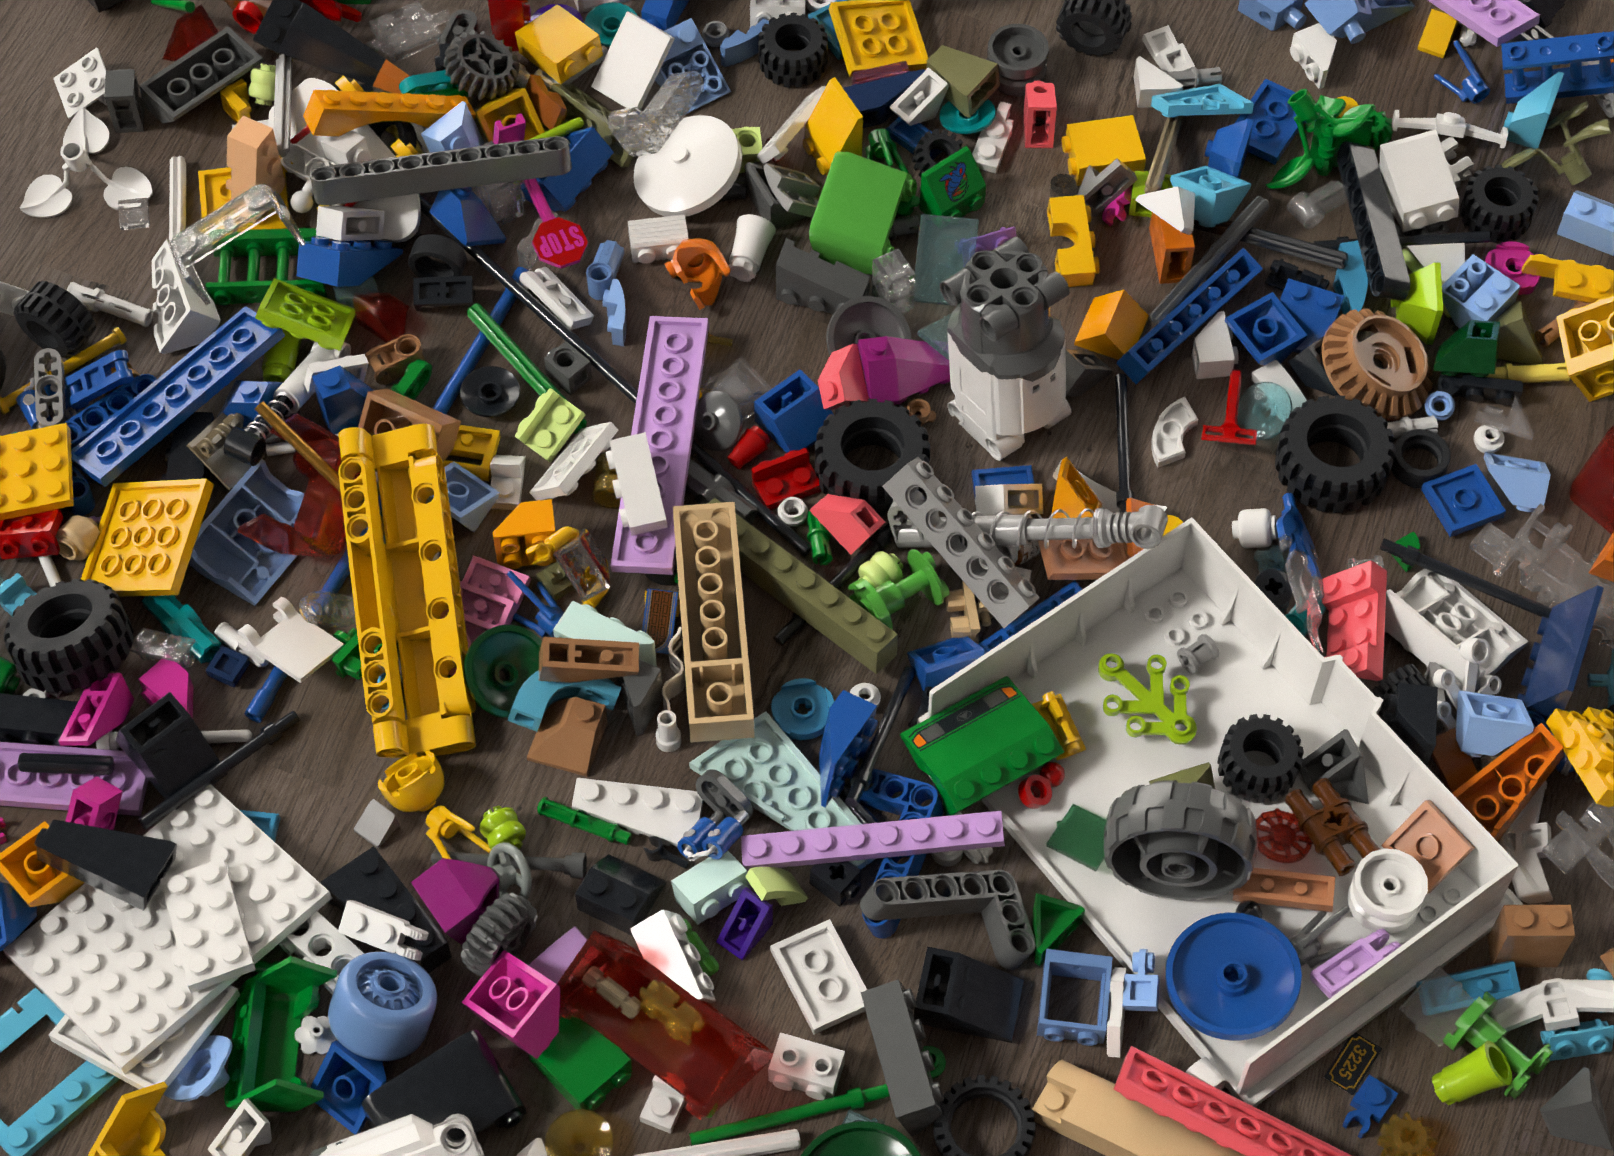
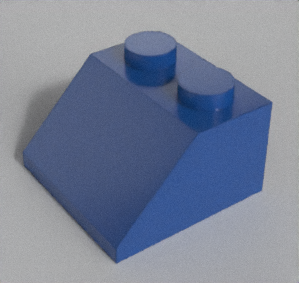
[1280,278,1344,353]

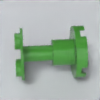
[848,549,950,629]
[1443,991,1554,1099]

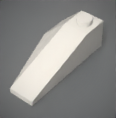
[152,239,220,354]

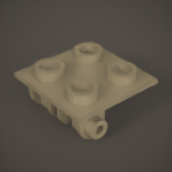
[186,413,265,490]

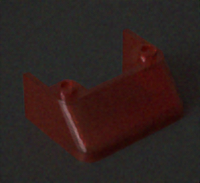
[237,413,361,558]

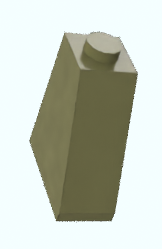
[927,45,1000,118]

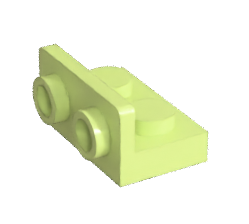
[515,388,586,463]

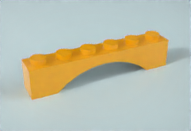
[303,90,476,136]

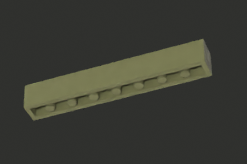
[707,498,898,674]

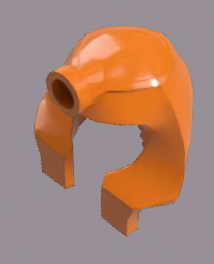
[664,238,731,310]

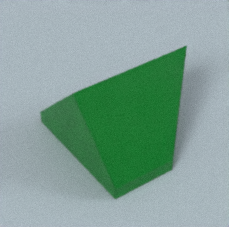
[1031,893,1085,967]

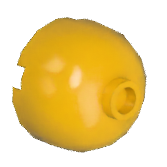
[378,750,445,812]

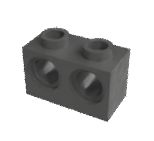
[105,69,145,133]

